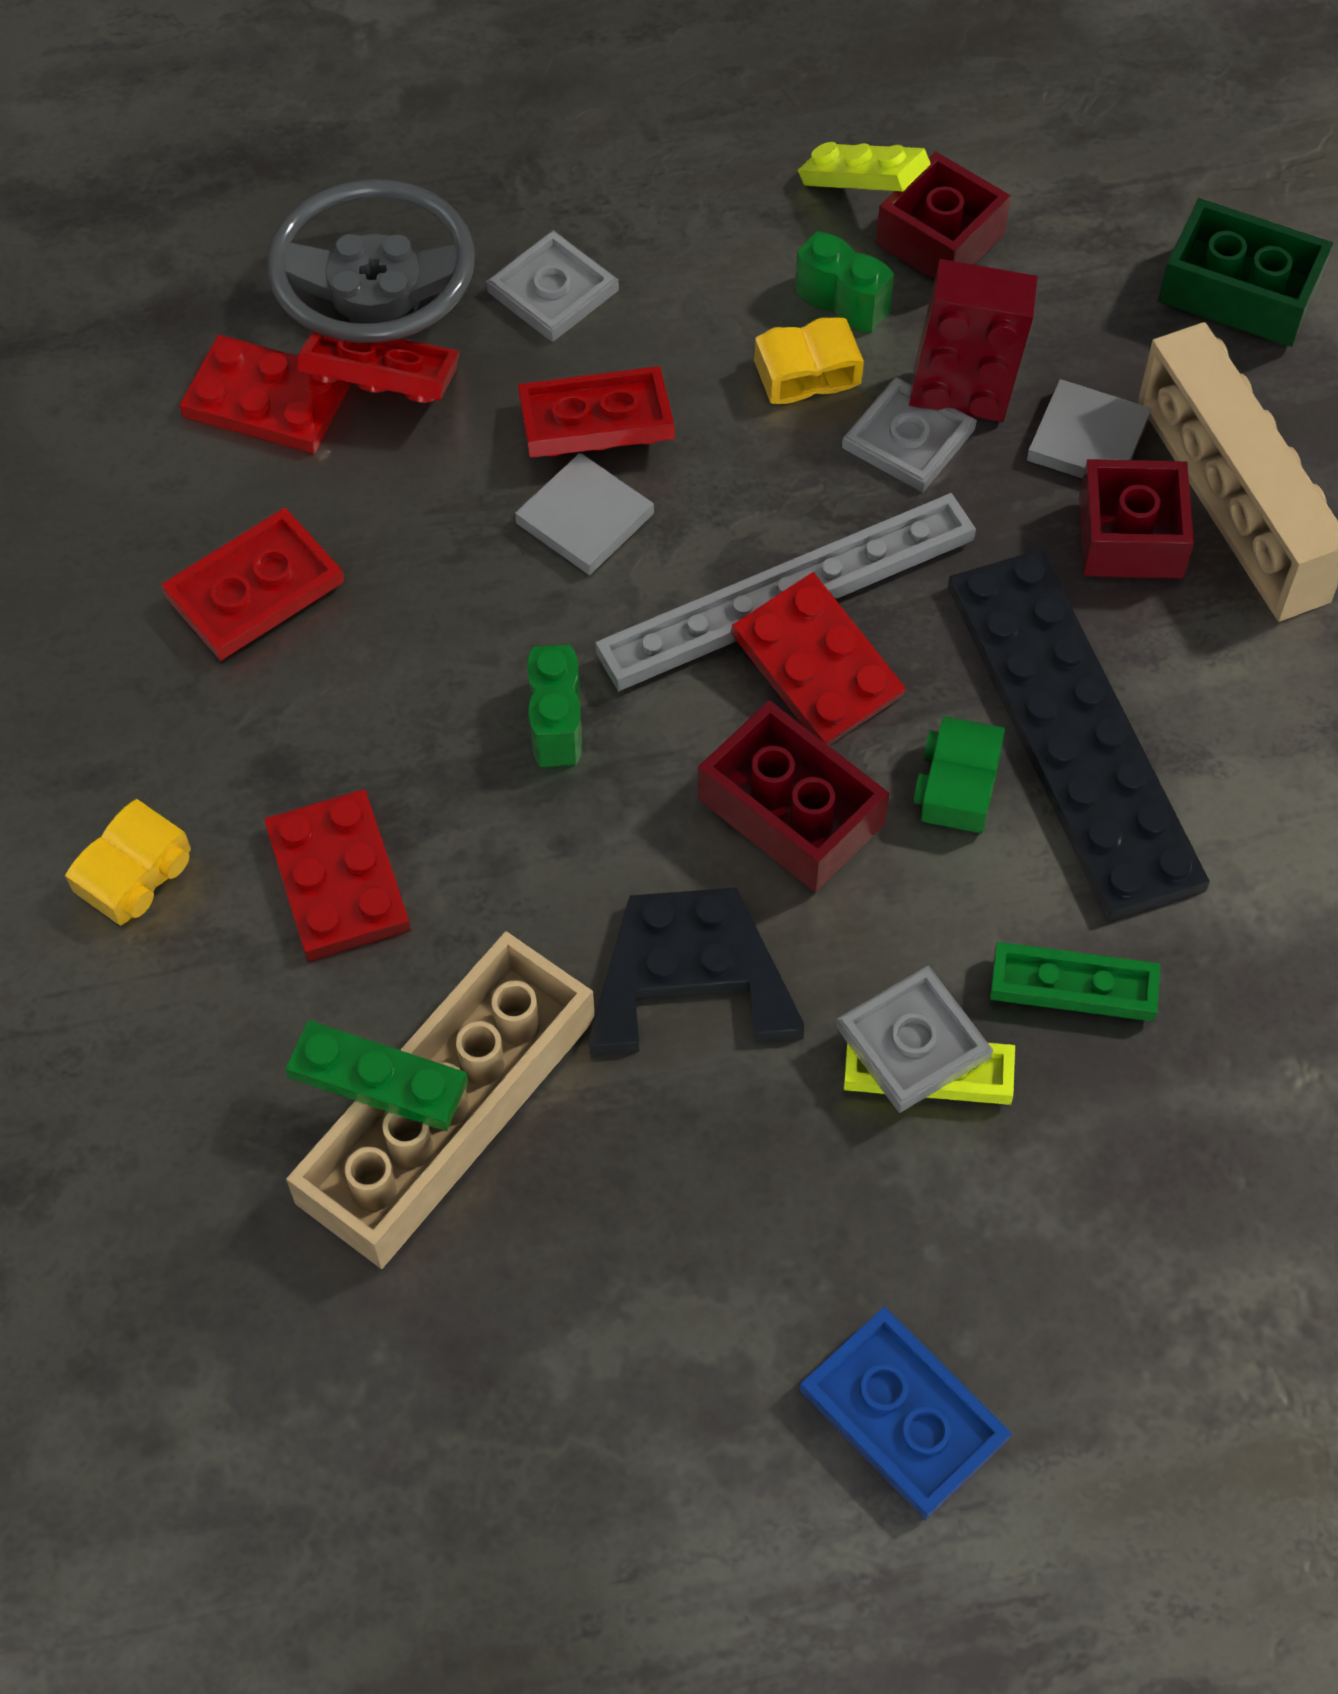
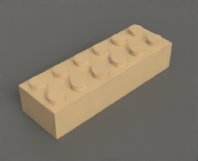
[1138,322,1338,622]
[286,931,595,1269]

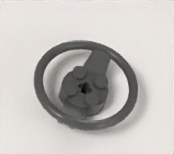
[267,179,475,343]

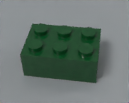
[1158,198,1334,347]

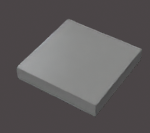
[486,230,619,342]
[842,376,977,493]
[1027,379,1152,478]
[515,453,654,576]
[836,965,993,1113]

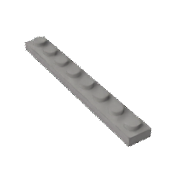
[595,493,976,691]

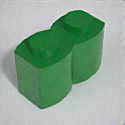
[795,231,894,333]
[527,644,583,767]
[914,716,1005,834]

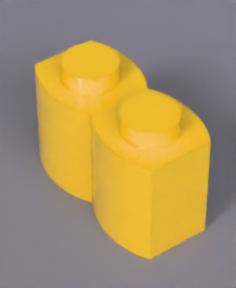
[754,318,864,404]
[65,799,191,926]

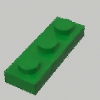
[990,942,1161,1022]
[285,1020,468,1131]

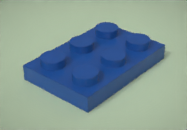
[799,1306,1012,1521]

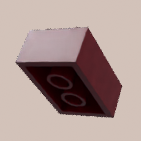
[909,259,1038,422]
[698,700,890,893]

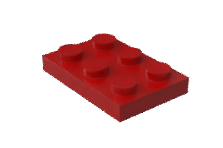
[297,332,460,403]
[179,334,352,454]
[518,366,675,458]
[161,507,345,661]
[730,572,906,746]
[264,789,411,962]

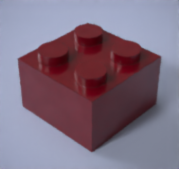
[876,151,1011,280]
[1079,459,1194,579]

